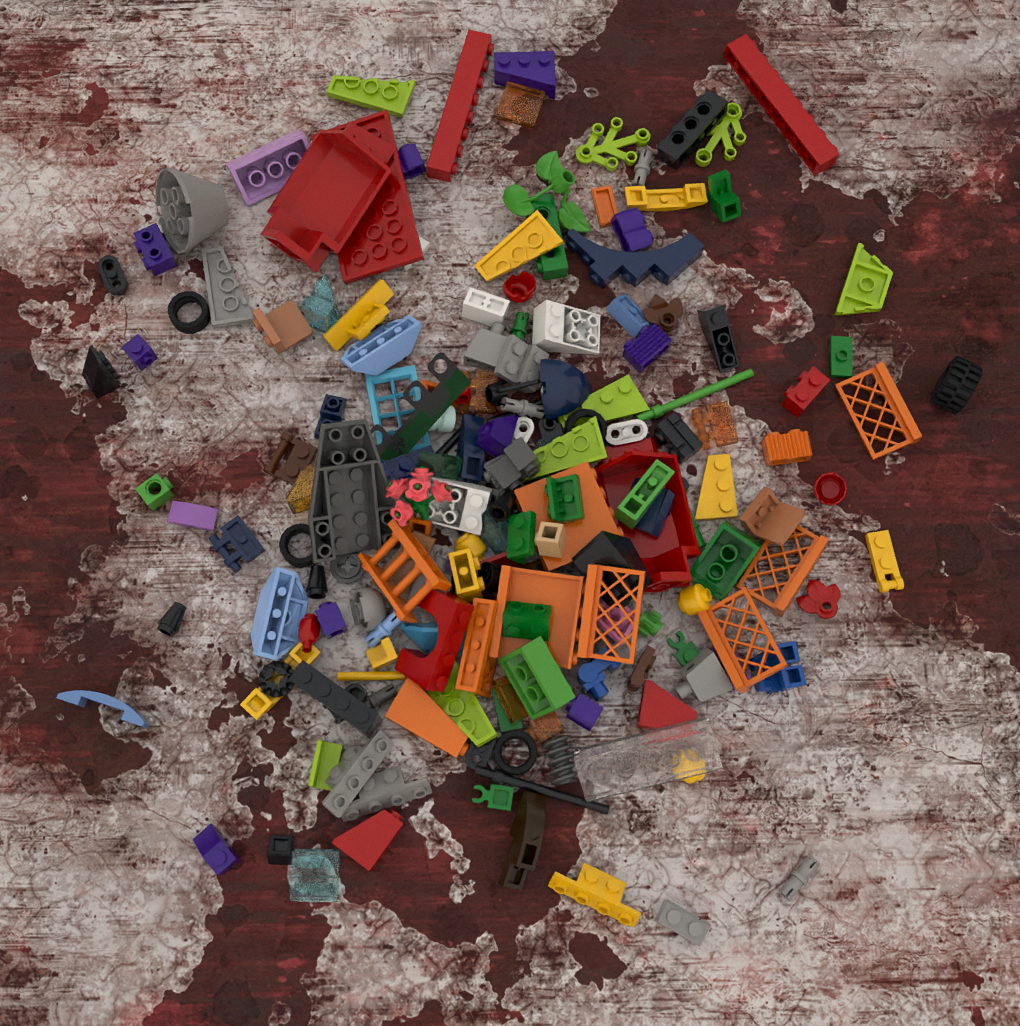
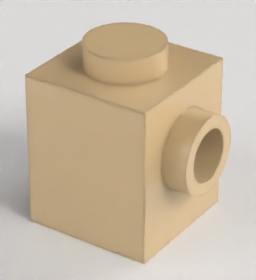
[534,521,567,558]

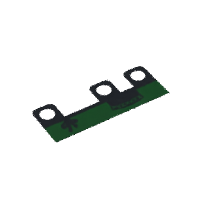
[370,352,471,470]

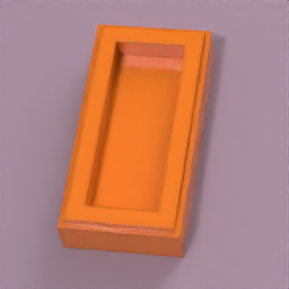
[591,185,618,228]

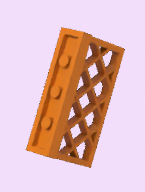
[835,362,922,461]
[736,525,829,617]
[577,563,646,664]
[697,587,788,694]
[455,598,498,698]

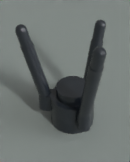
[485,380,540,407]

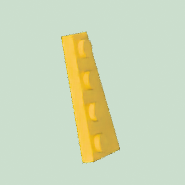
[474,210,564,283]

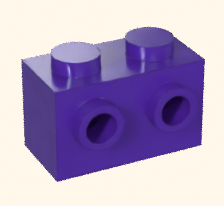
[133,223,178,276]

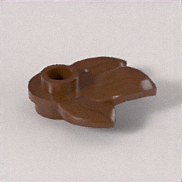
[642,294,683,332]

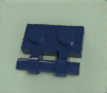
[209,515,266,573]

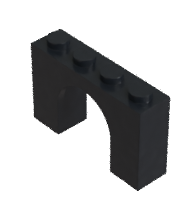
[289,660,383,739]

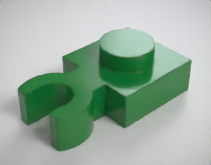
[667,631,700,668]
[472,784,514,811]

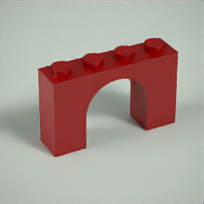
[395,589,474,692]

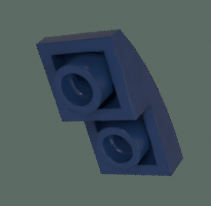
[314,394,347,439]

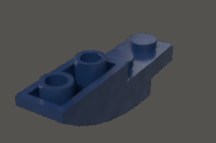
[455,414,485,485]

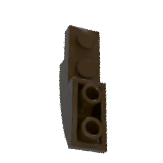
[498,790,546,891]

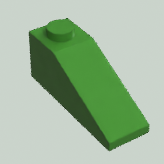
[615,459,675,530]

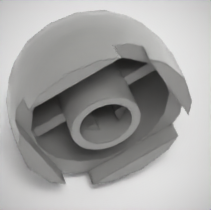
[350,587,389,634]

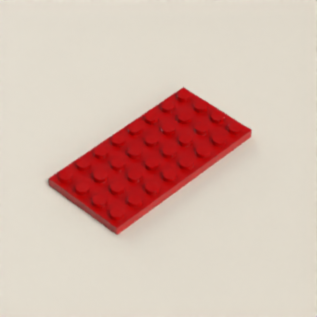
[311,110,424,284]

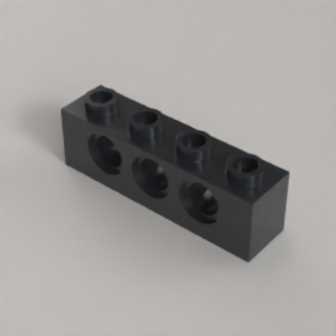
[657,89,728,170]

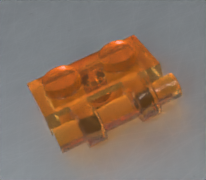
[458,370,497,414]
[691,401,739,451]

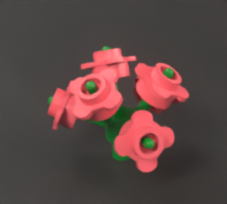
[385,466,453,527]

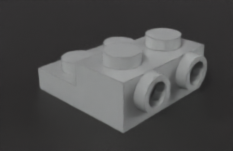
[494,335,549,393]

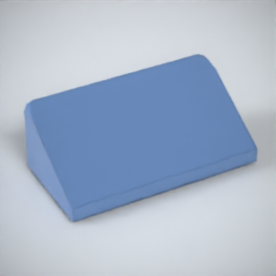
[607,294,652,338]

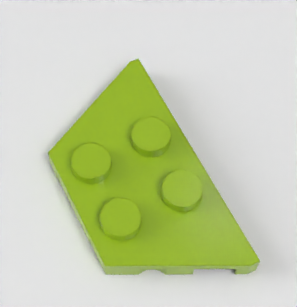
[834,243,893,316]

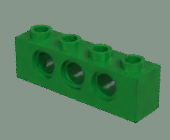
[526,193,568,281]

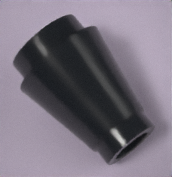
[490,491,516,521]
[306,565,328,599]
[157,602,186,637]

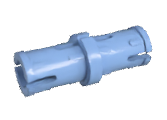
[365,609,402,647]

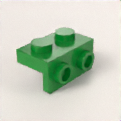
[545,474,585,524]
[507,510,536,564]
[503,601,552,641]

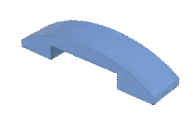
[56,690,150,729]

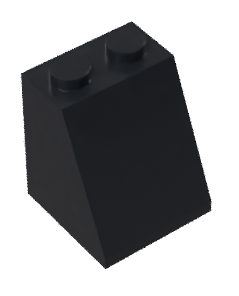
[571,531,653,608]

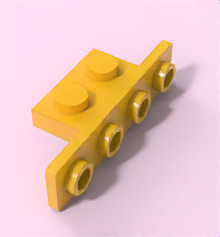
[323,279,394,351]
[548,863,641,927]

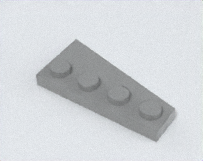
[201,246,254,329]

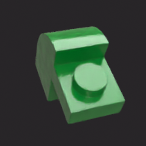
[706,170,741,223]

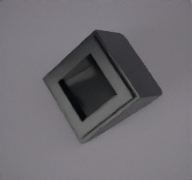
[267,835,294,865]

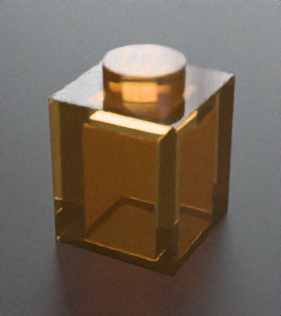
[527,711,565,744]

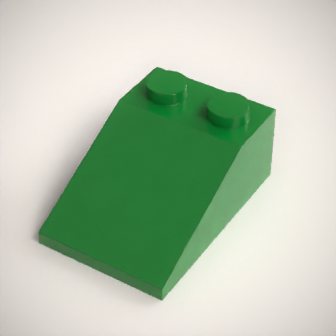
[690,520,763,601]

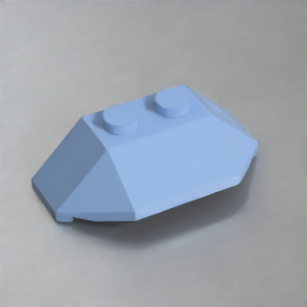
[340,315,422,376]
[251,567,308,661]

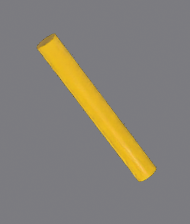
[337,671,406,681]

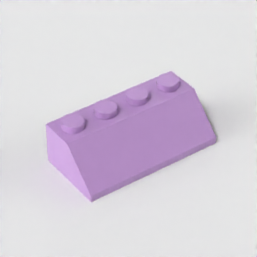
[225,129,310,206]

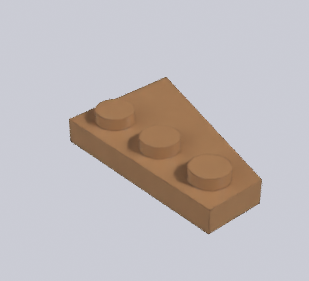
[369,530,437,600]

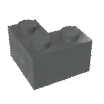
[488,437,541,492]

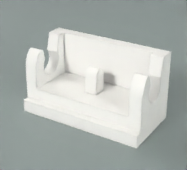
[462,287,510,327]

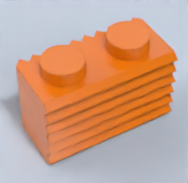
[762,429,813,466]

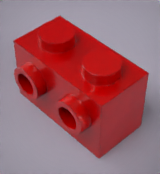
[782,366,830,418]

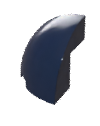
[540,359,592,420]

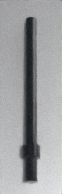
[474,765,610,815]

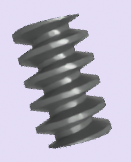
[543,735,579,786]

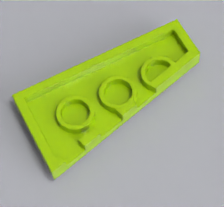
[326,75,416,118]
[558,374,650,431]
[523,416,608,483]
[421,660,498,748]

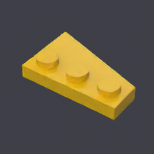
[694,454,738,521]

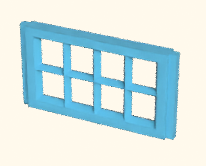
[365,365,432,463]

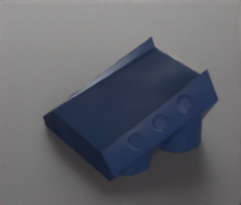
[618,478,675,538]

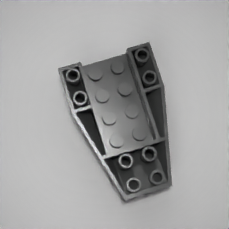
[308,419,400,563]

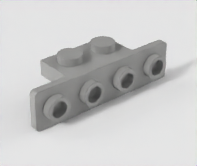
[322,730,394,818]
[341,766,432,822]

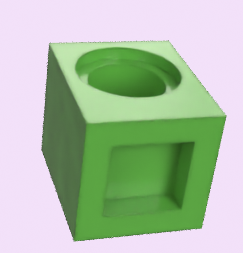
[135,473,175,511]

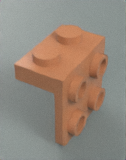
[252,301,313,354]
[739,486,806,546]

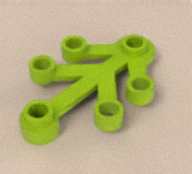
[691,103,746,167]
[576,117,650,171]

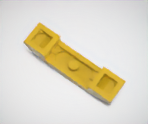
[624,183,708,212]
[240,642,321,720]

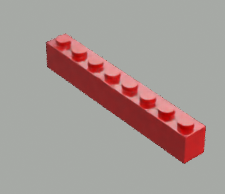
[426,29,494,183]
[723,34,839,176]

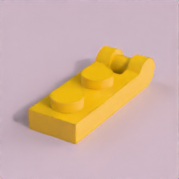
[865,530,904,593]

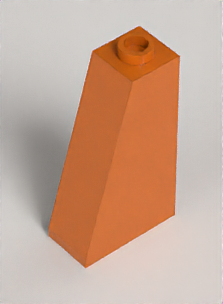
[385,678,470,759]

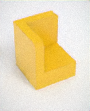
[366,637,398,671]

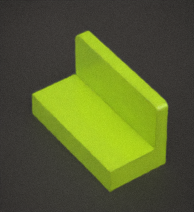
[308,739,344,791]

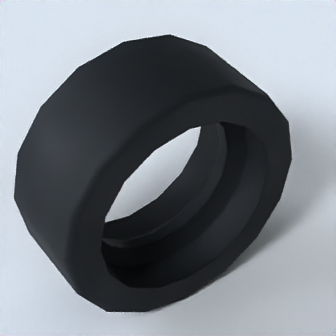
[168,291,211,334]
[564,409,607,441]
[279,523,314,568]
[494,730,537,775]

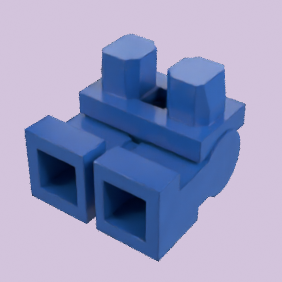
[749,641,807,694]
[577,646,622,702]

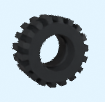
[931,355,982,415]

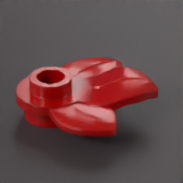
[796,579,841,619]

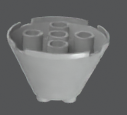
[155,167,232,254]

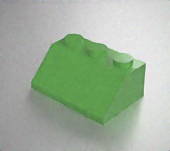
[498,636,575,720]

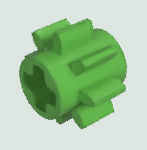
[638,610,663,638]

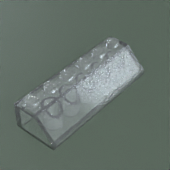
[574,716,723,802]

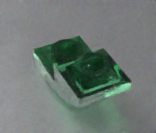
[416,450,463,479]

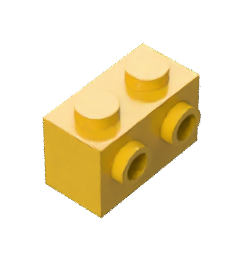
[448,548,486,602]

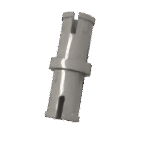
[632,149,653,186]
[500,397,545,419]
[778,855,820,901]

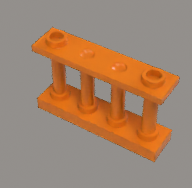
[358,518,452,624]

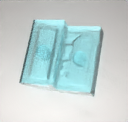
[290,849,340,902]

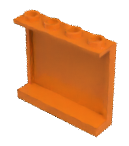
[513,462,624,573]
[488,565,586,669]

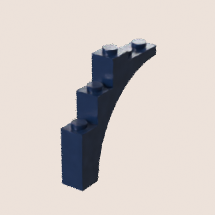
[565,228,705,289]

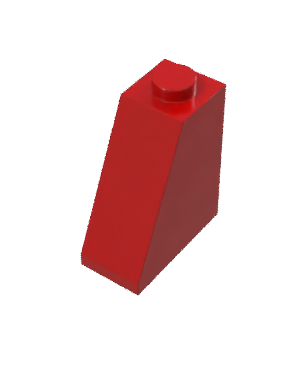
[637,680,700,737]
[332,809,405,871]

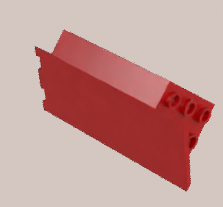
[260,122,397,273]
[594,438,701,597]

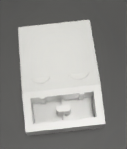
[532,300,601,355]
[416,477,494,535]

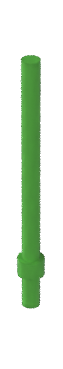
[636,369,754,421]

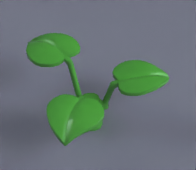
[502,151,590,233]

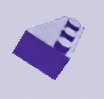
[494,51,556,100]

